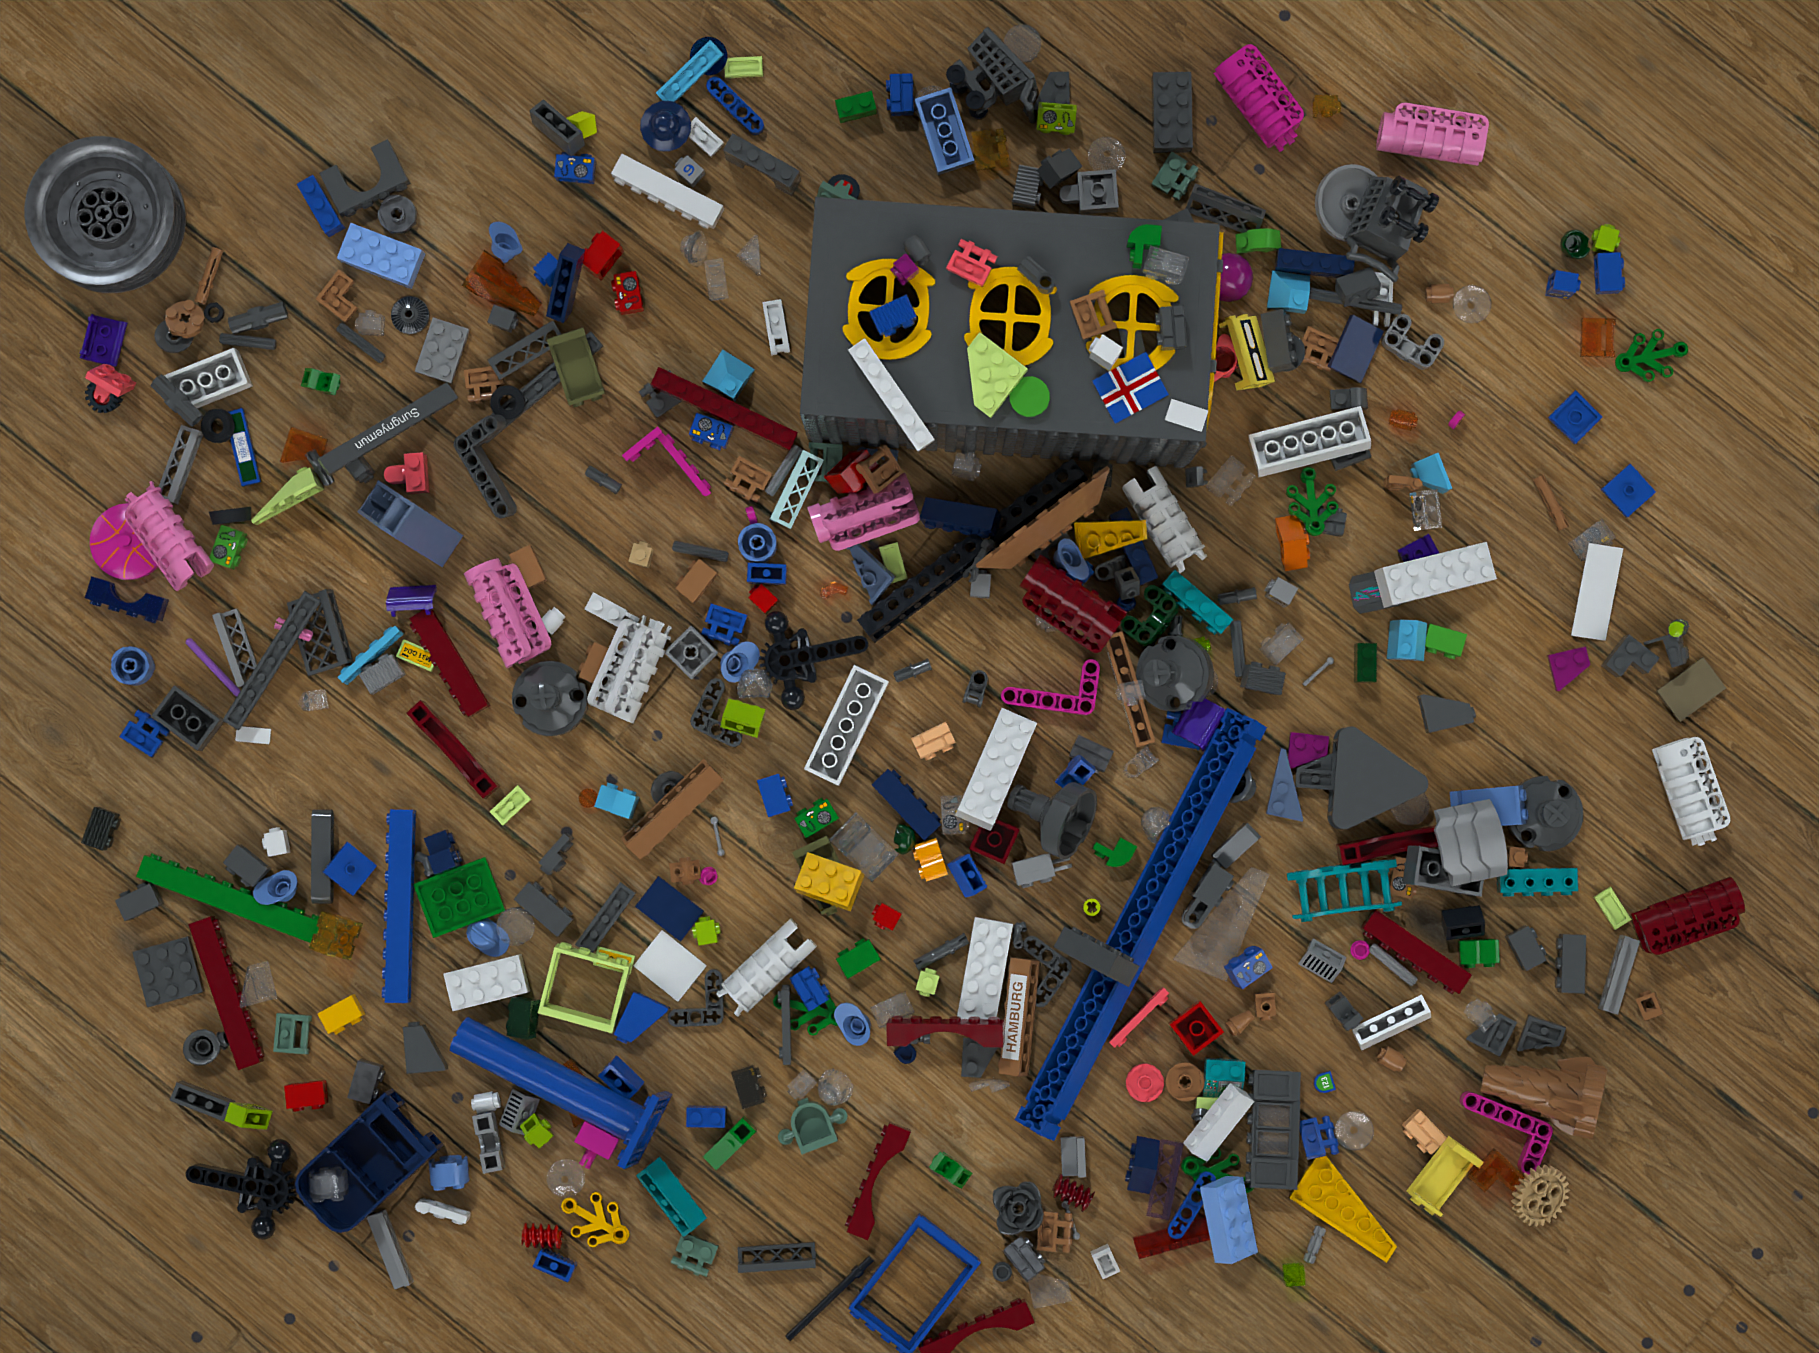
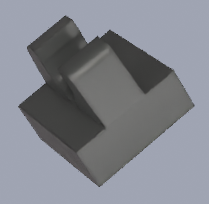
[1185,466,1208,488]

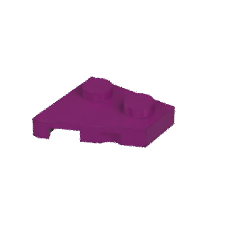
[1547,646,1590,691]
[1288,732,1329,769]

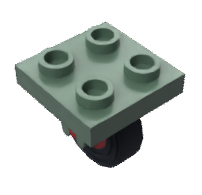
[814,174,860,208]

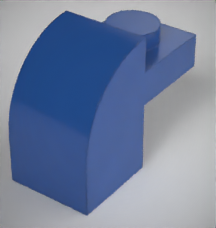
[1055,755,1096,788]

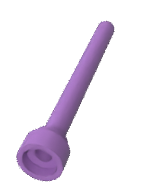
[186,638,241,697]

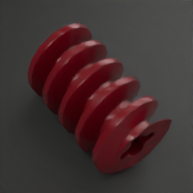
[1052,1173,1095,1212]

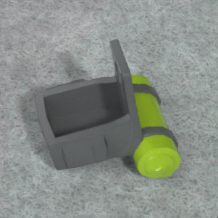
[1643,619,1690,668]

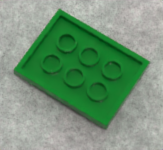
[413,857,506,938]

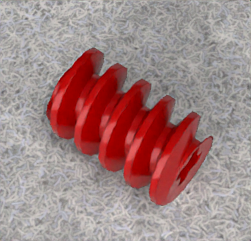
[521,1223,563,1250]

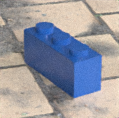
[297,175,345,237]

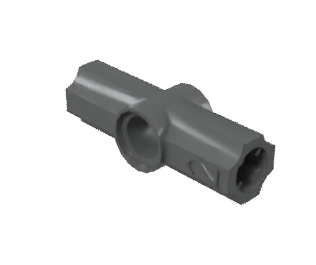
[228,302,288,334]
[150,374,204,427]

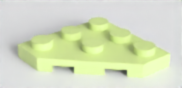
[967,332,1028,418]

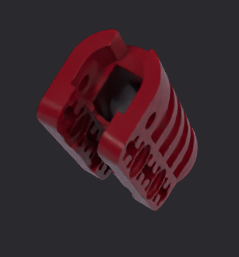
[1020,554,1127,653]
[1631,877,1745,955]

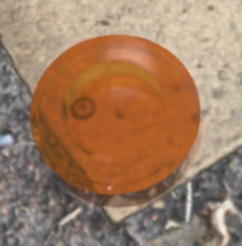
[579,789,598,808]

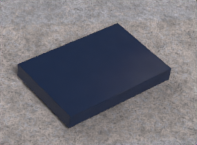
[1327,315,1384,383]
[635,876,704,942]

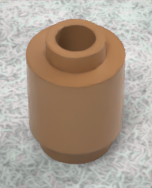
[1425,283,1454,304]
[1376,1046,1407,1072]

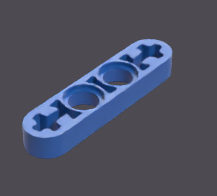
[706,77,764,135]
[1167,1171,1216,1239]

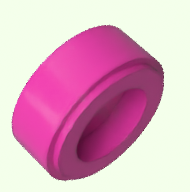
[1448,411,1465,430]
[745,506,758,525]

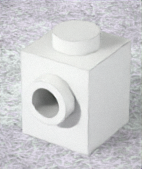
[262,827,291,857]

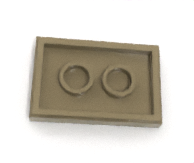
[1656,657,1726,722]

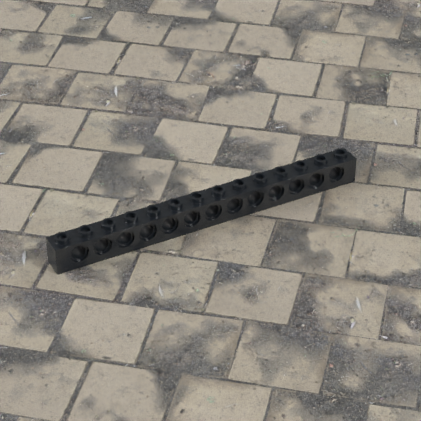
[857,459,1088,643]

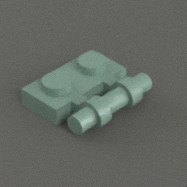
[1151,152,1199,201]
[671,1234,719,1277]

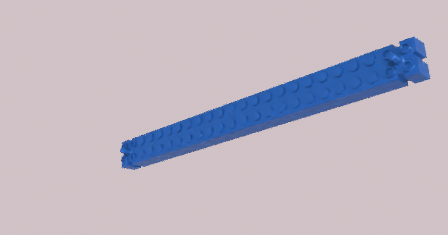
[1015,708,1267,1141]

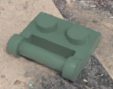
[806,442,843,483]
[273,1013,312,1054]

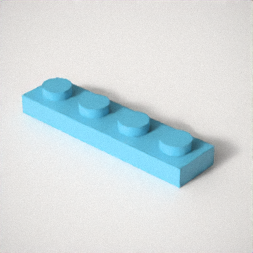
[656,40,724,102]
[338,626,404,685]

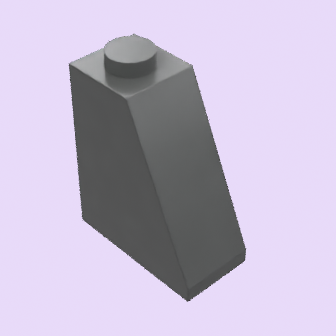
[1417,694,1476,733]
[1211,823,1261,869]
[403,1021,448,1074]

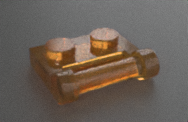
[1580,317,1616,358]

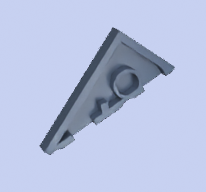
[846,538,896,605]
[1266,748,1303,822]

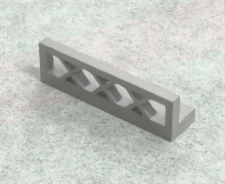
[159,425,203,504]
[212,608,258,688]
[1598,935,1640,1015]
[367,1209,414,1289]

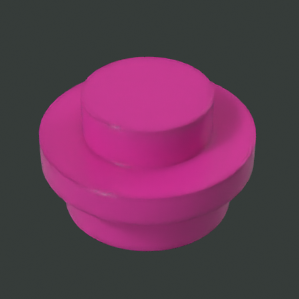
[699,867,717,885]
[1350,940,1370,960]

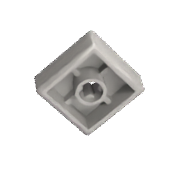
[665,626,718,679]

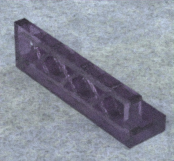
[1146,1139,1184,1220]

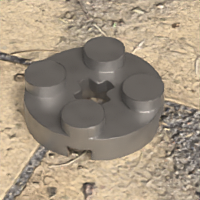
[378,195,417,234]

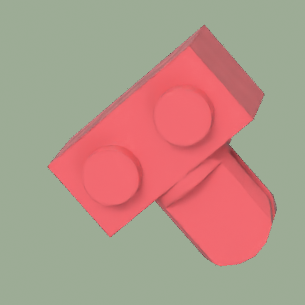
[384,452,429,494]

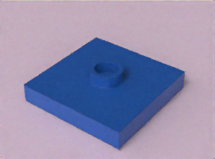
[1548,390,1602,445]
[1601,464,1656,518]
[322,842,377,896]

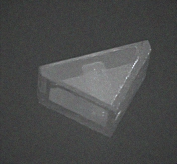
[736,235,762,276]

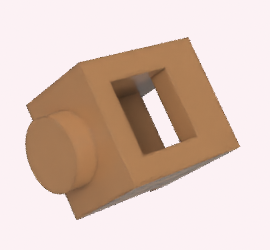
[1506,847,1528,867]
[1636,990,1665,1021]
[1253,992,1276,1021]

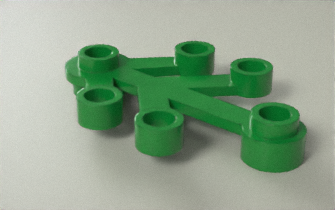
[1615,329,1688,383]
[1286,467,1338,536]
[773,988,838,1036]
[1181,1148,1254,1196]

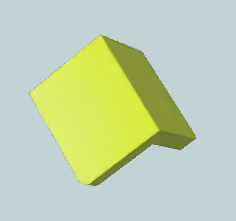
[566,111,597,138]

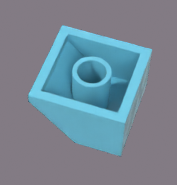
[1387,620,1427,661]

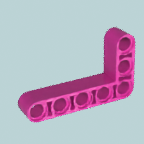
[1001,659,1100,715]
[1460,1091,1553,1175]

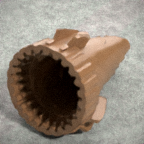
[1480,1057,1607,1139]

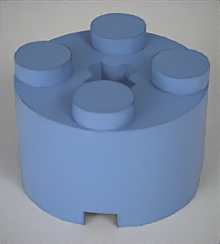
[738,523,777,563]
[111,646,155,686]
[429,1155,470,1191]

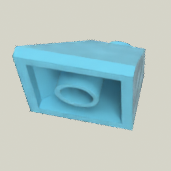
[1267,270,1310,314]
[702,349,755,402]
[1410,453,1452,494]

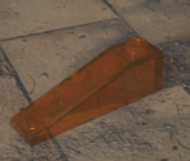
[461,250,542,316]

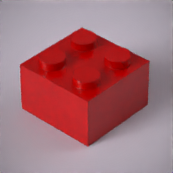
[582,230,624,281]
[824,449,879,494]
[1168,1000,1224,1056]

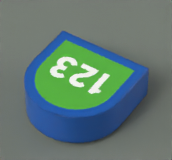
[1314,1071,1336,1093]

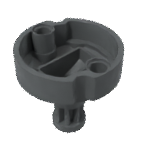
[1136,636,1214,711]
[512,661,589,736]
[1507,776,1583,851]
[1008,782,1097,859]

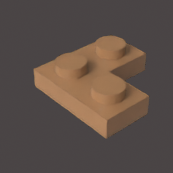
[316,269,358,323]

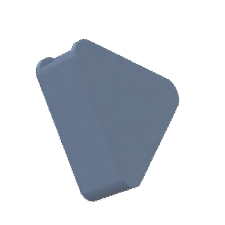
[357,480,464,567]

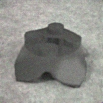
[993,1182,1044,1235]

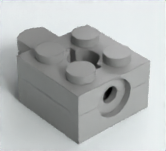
[1059,169,1119,215]
[1011,853,1072,888]

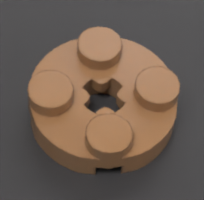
[165,300,205,338]
[1165,1062,1204,1101]

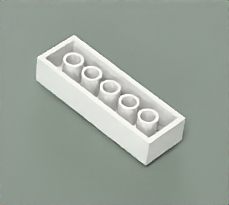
[1249,406,1371,478]
[1374,542,1497,608]
[804,665,889,786]
[955,708,1037,831]
[957,917,1013,1019]

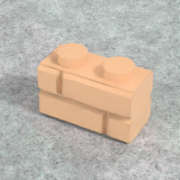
[911,722,956,761]
[1402,1109,1447,1154]

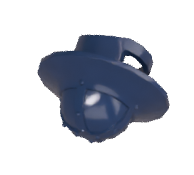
[640,101,691,152]

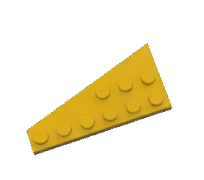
[1289,1156,1397,1263]

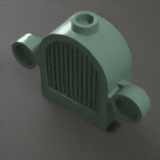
[778,1097,848,1154]

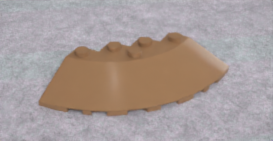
[976,466,1110,569]

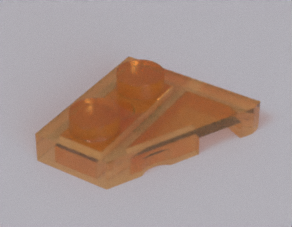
[280,427,328,463]

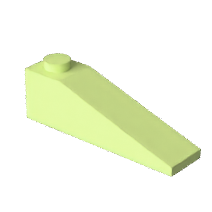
[251,467,324,525]

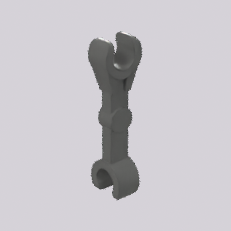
[963,539,995,582]

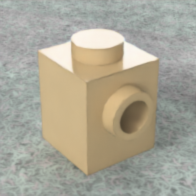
[629,541,654,568]

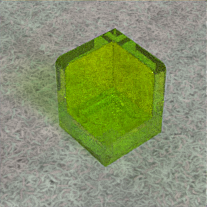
[1282,1262,1306,1287]

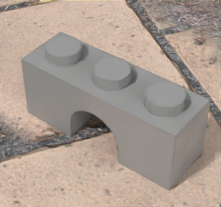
[472,1111,505,1174]

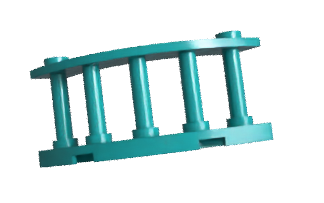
[1287,859,1402,922]

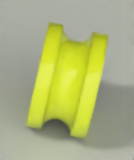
[1083,899,1101,916]

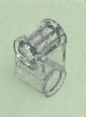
[1123,745,1160,778]

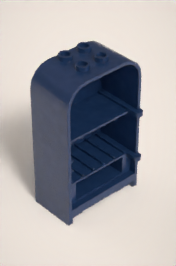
[295,1089,444,1233]

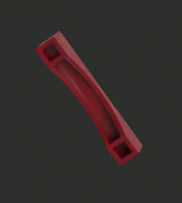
[406,700,500,799]
[1336,825,1439,865]
[886,1016,1005,1047]
[844,1122,911,1241]
[919,1298,1035,1353]

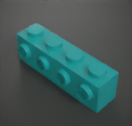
[1161,570,1234,635]
[1497,868,1578,896]
[636,1157,707,1237]

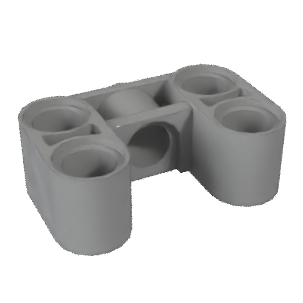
[1382,314,1444,370]

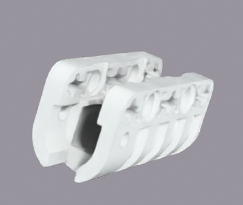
[1122,466,1207,573]
[587,615,672,724]
[1652,737,1730,846]
[716,918,817,1016]

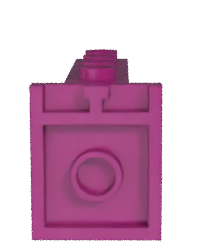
[622,426,712,496]

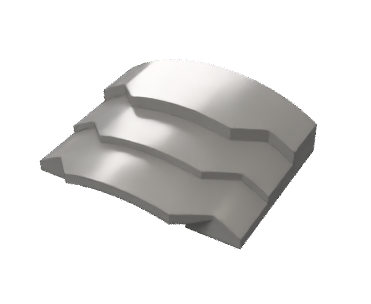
[1434,799,1508,886]

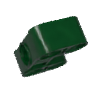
[1120,585,1179,648]

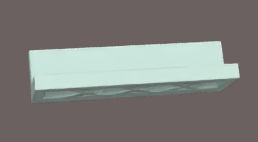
[769,450,824,529]

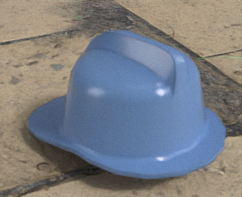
[489,222,522,263]
[1053,538,1089,580]
[720,641,760,683]
[253,870,297,905]
[466,918,510,957]
[834,1003,871,1046]

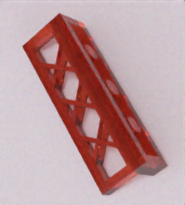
[1133,1217,1210,1259]

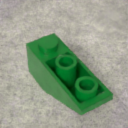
[703,1116,757,1170]

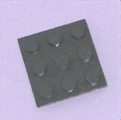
[132,936,205,1008]

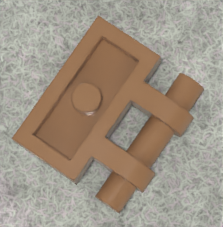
[1302,326,1339,372]
[464,365,507,404]
[724,456,773,503]
[1383,475,1422,492]
[1037,1211,1074,1253]

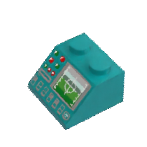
[1203,1058,1246,1097]

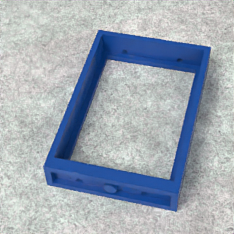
[849,1213,981,1353]

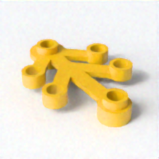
[561,1192,629,1247]

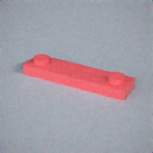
[1108,987,1169,1048]

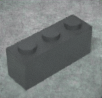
[529,99,585,156]
[1261,309,1297,373]
[514,881,574,937]
[1555,934,1586,994]
[170,1080,236,1121]

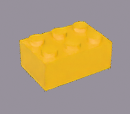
[794,852,864,912]

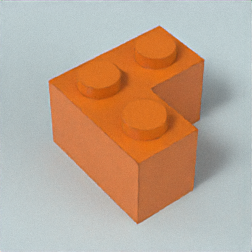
[1275,515,1310,571]

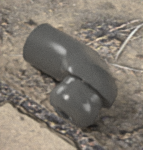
[414,851,434,878]
[1012,922,1027,949]

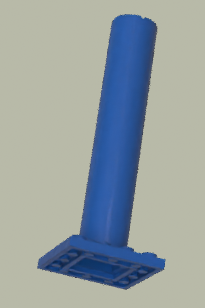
[450,1017,673,1169]

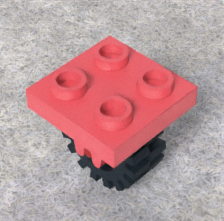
[85,364,136,413]

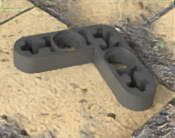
[690,678,742,747]
[1023,936,1072,1007]
[668,969,724,1027]

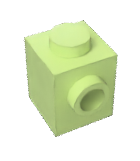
[916,968,939,997]

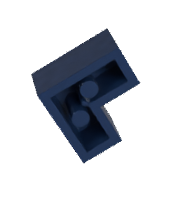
[424,830,463,875]
[1125,1136,1160,1194]

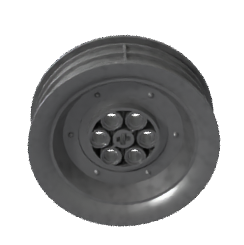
[24,136,186,293]

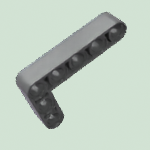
[454,414,517,518]

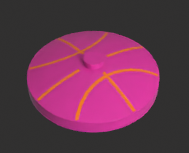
[90,503,158,580]

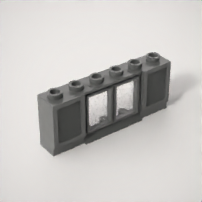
[1245,1070,1301,1190]

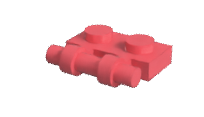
[946,239,998,287]

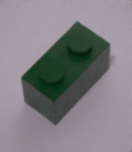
[1354,643,1377,683]

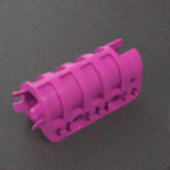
[1213,44,1304,152]

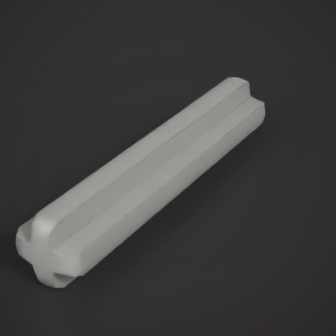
[765,445,802,496]
[1369,943,1418,986]

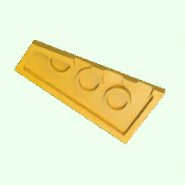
[1074,520,1147,559]

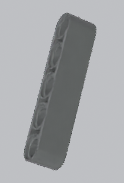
[311,809,334,904]

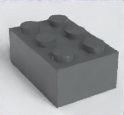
[151,685,224,751]

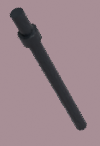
[785,1255,874,1341]

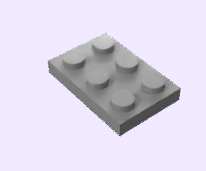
[415,317,470,384]

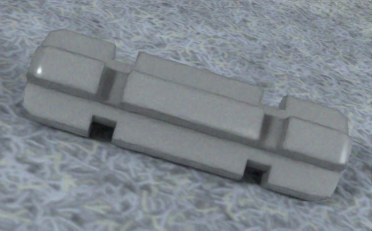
[1303,1226,1326,1264]

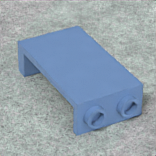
[1450,785,1529,826]

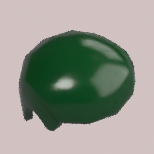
[1560,229,1590,259]
[894,823,916,855]

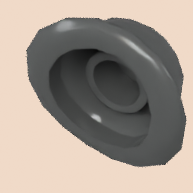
[1229,768,1257,803]
[183,1029,220,1066]

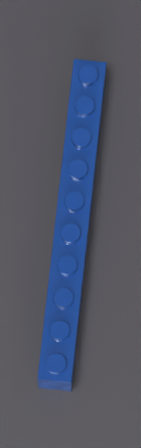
[382,809,416,1003]

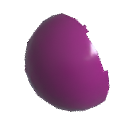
[1219,253,1253,302]

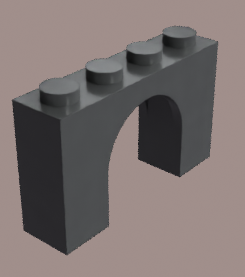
[723,133,801,197]
[319,139,411,217]

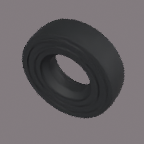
[490,385,525,420]
[201,409,235,443]

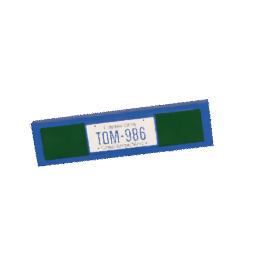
[228,408,261,487]

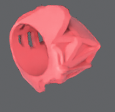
[1214,334,1239,382]

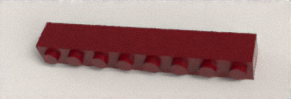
[650,367,798,451]
[188,916,265,1070]

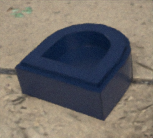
[893,1043,916,1064]

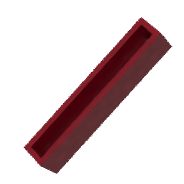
[409,609,491,717]
[1360,909,1472,995]

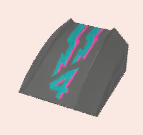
[1349,572,1401,614]

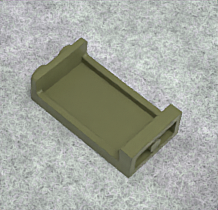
[546,327,605,407]
[792,836,857,917]

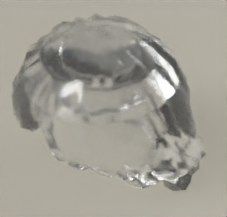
[737,668,773,698]
[1141,807,1171,844]
[818,1068,854,1106]

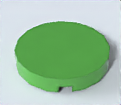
[1010,376,1050,417]

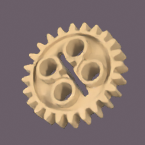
[1511,1165,1570,1227]

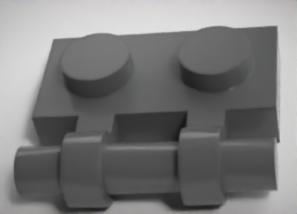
[638,370,682,418]

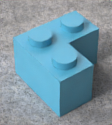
[594,782,640,819]

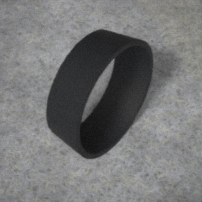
[209,507,251,525]

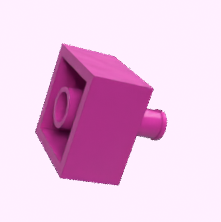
[574,1121,621,1169]

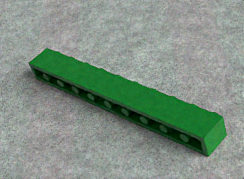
[136,853,327,945]

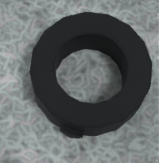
[204,302,224,323]

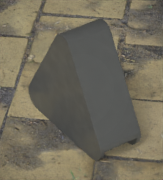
[1327,727,1428,829]

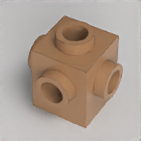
[669,857,701,885]

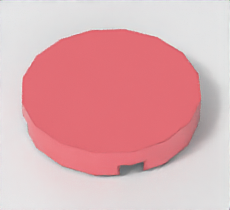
[1126,1063,1164,1102]

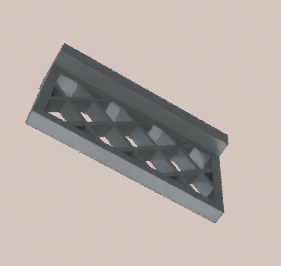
[287,589,354,676]

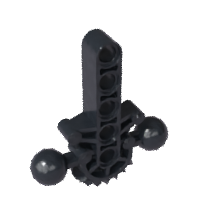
[759,611,868,710]
[186,1139,298,1240]

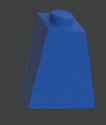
[614,991,670,1044]

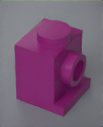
[890,253,919,285]

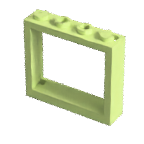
[538,942,632,1033]

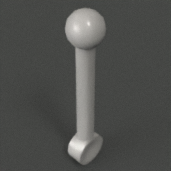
[1302,657,1334,686]
[710,817,725,856]
[1062,1200,1080,1240]

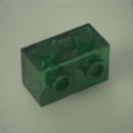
[506,996,541,1040]

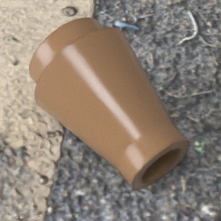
[1225,1010,1254,1036]

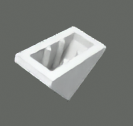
[1090,1244,1120,1279]

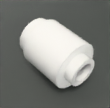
[541,607,565,635]
[471,1091,501,1114]

